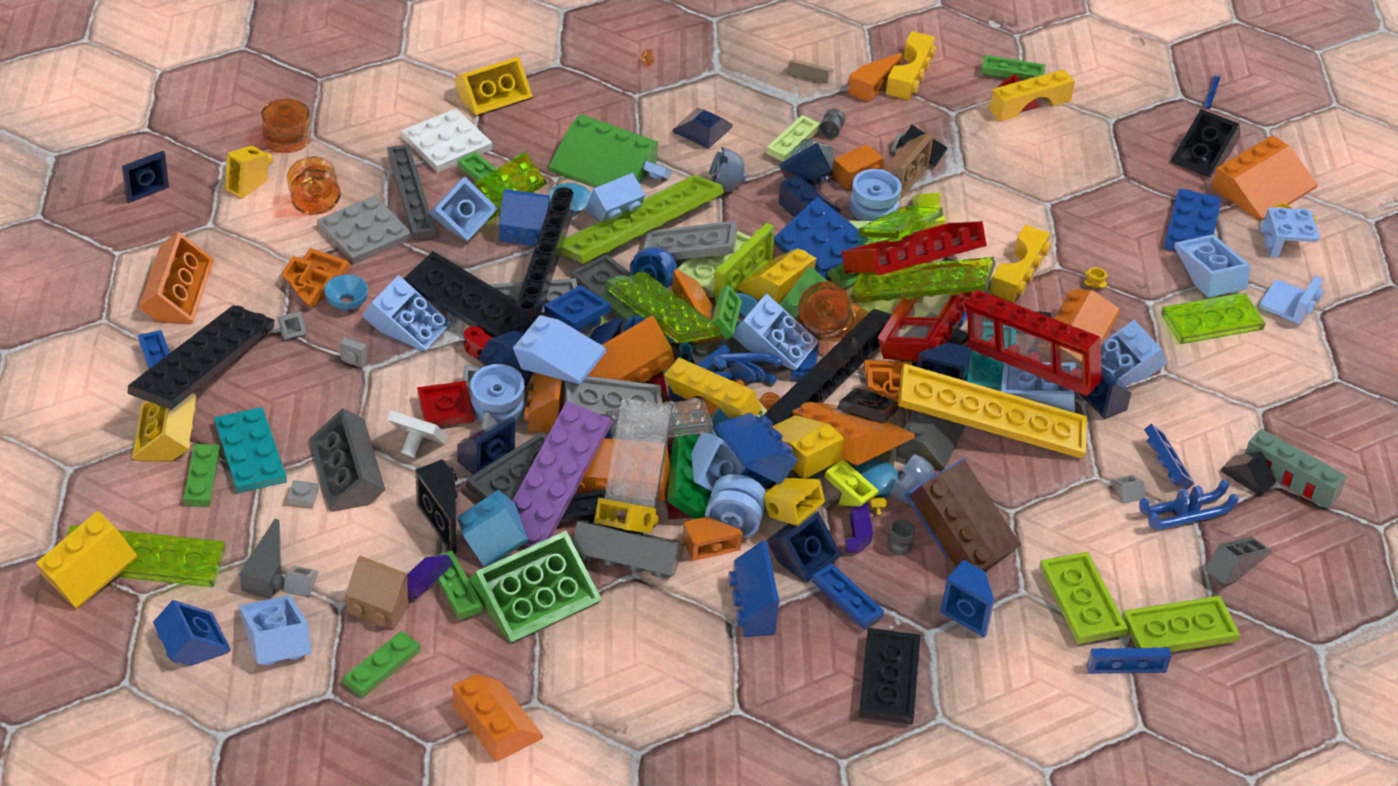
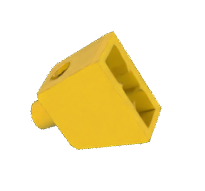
[225,146,274,198]
[764,478,825,526]
[594,498,658,533]

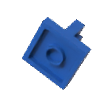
[544,285,611,334]

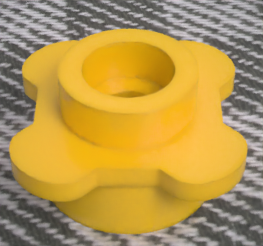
[1084,267,1108,289]

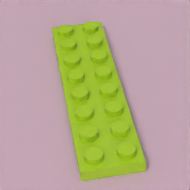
[561,174,724,264]

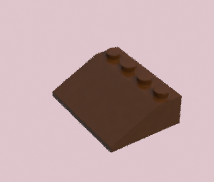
[909,460,1021,570]

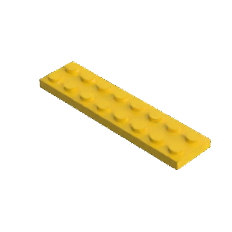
[898,363,1087,459]

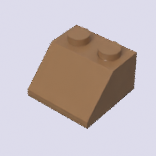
[345,556,408,630]

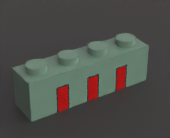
[1245,429,1347,509]

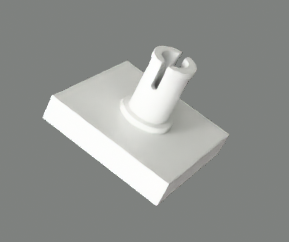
[387,410,449,459]

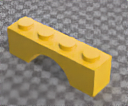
[886,31,937,100]
[989,69,1075,121]
[989,224,1052,302]
[664,358,762,419]

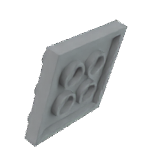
[317,195,412,264]

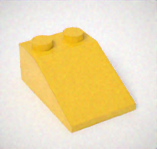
[772,415,845,479]

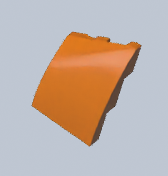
[281,248,351,308]
[864,360,912,402]

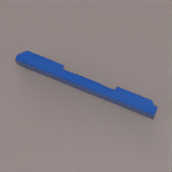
[1204,73,1222,108]

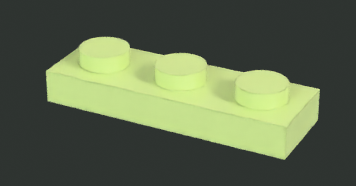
[766,115,820,162]

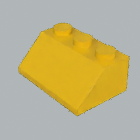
[453,56,533,116]
[736,248,817,304]
[132,393,196,461]
[36,511,138,610]

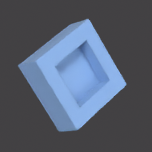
[643,161,672,181]

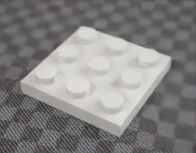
[401,108,492,172]

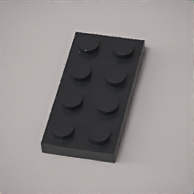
[859,628,921,725]

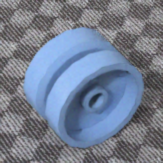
[850,169,901,223]
[470,364,525,423]
[705,474,766,539]

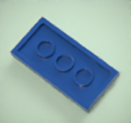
[1164,188,1222,252]

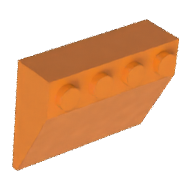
[1212,135,1318,221]
[792,402,915,465]

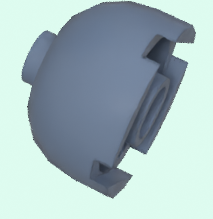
[708,147,747,193]
[890,454,935,504]

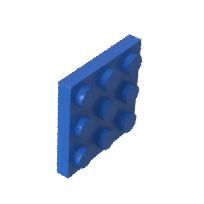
[774,197,869,280]

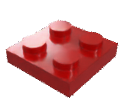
[417,381,475,427]

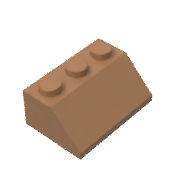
[883,132,934,201]

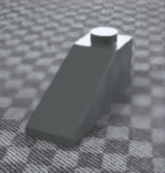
[240,519,284,599]
[1205,536,1272,584]

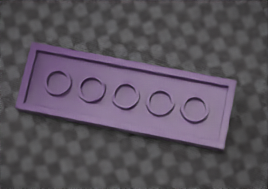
[513,401,613,548]

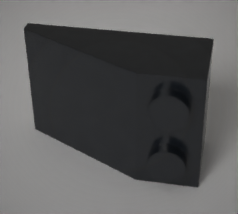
[1171,109,1241,178]
[415,459,457,554]

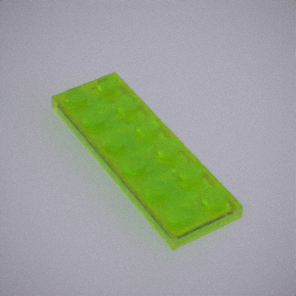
[850,257,996,303]
[605,272,720,343]
[66,525,226,587]

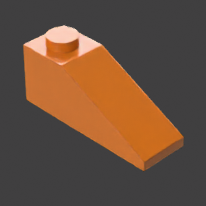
[848,53,903,102]

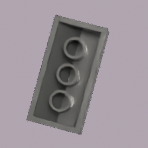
[309,408,385,512]
[897,410,966,471]
[573,520,685,579]

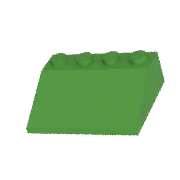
[549,114,658,188]
[469,531,602,644]

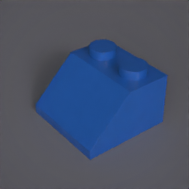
[499,189,550,246]
[940,560,995,638]
[153,600,231,666]

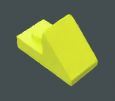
[911,192,946,229]
[824,459,879,506]

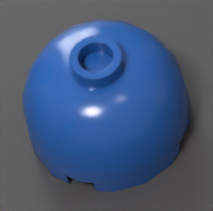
[630,247,677,294]

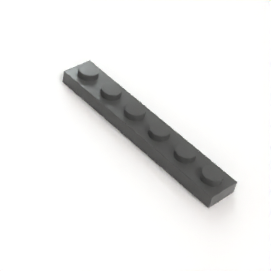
[387,144,436,240]

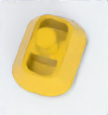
[868,498,888,516]

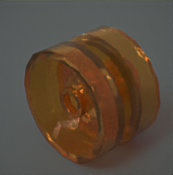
[261,99,311,153]
[286,156,341,215]
[798,282,855,342]

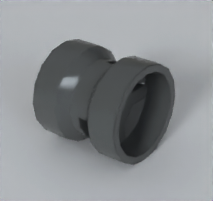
[819,108,846,138]
[887,520,915,556]

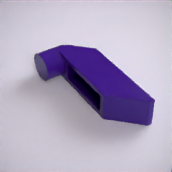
[845,501,873,553]
[407,554,453,599]

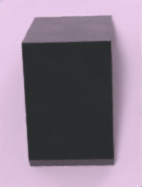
[1221,451,1276,497]

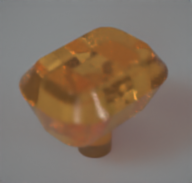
[640,48,654,66]

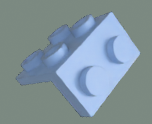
[1260,207,1320,257]
[1259,276,1324,325]

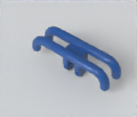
[712,352,782,384]
[1139,480,1239,530]

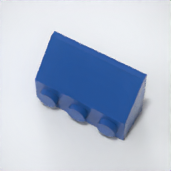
[715,413,798,484]
[728,541,779,637]

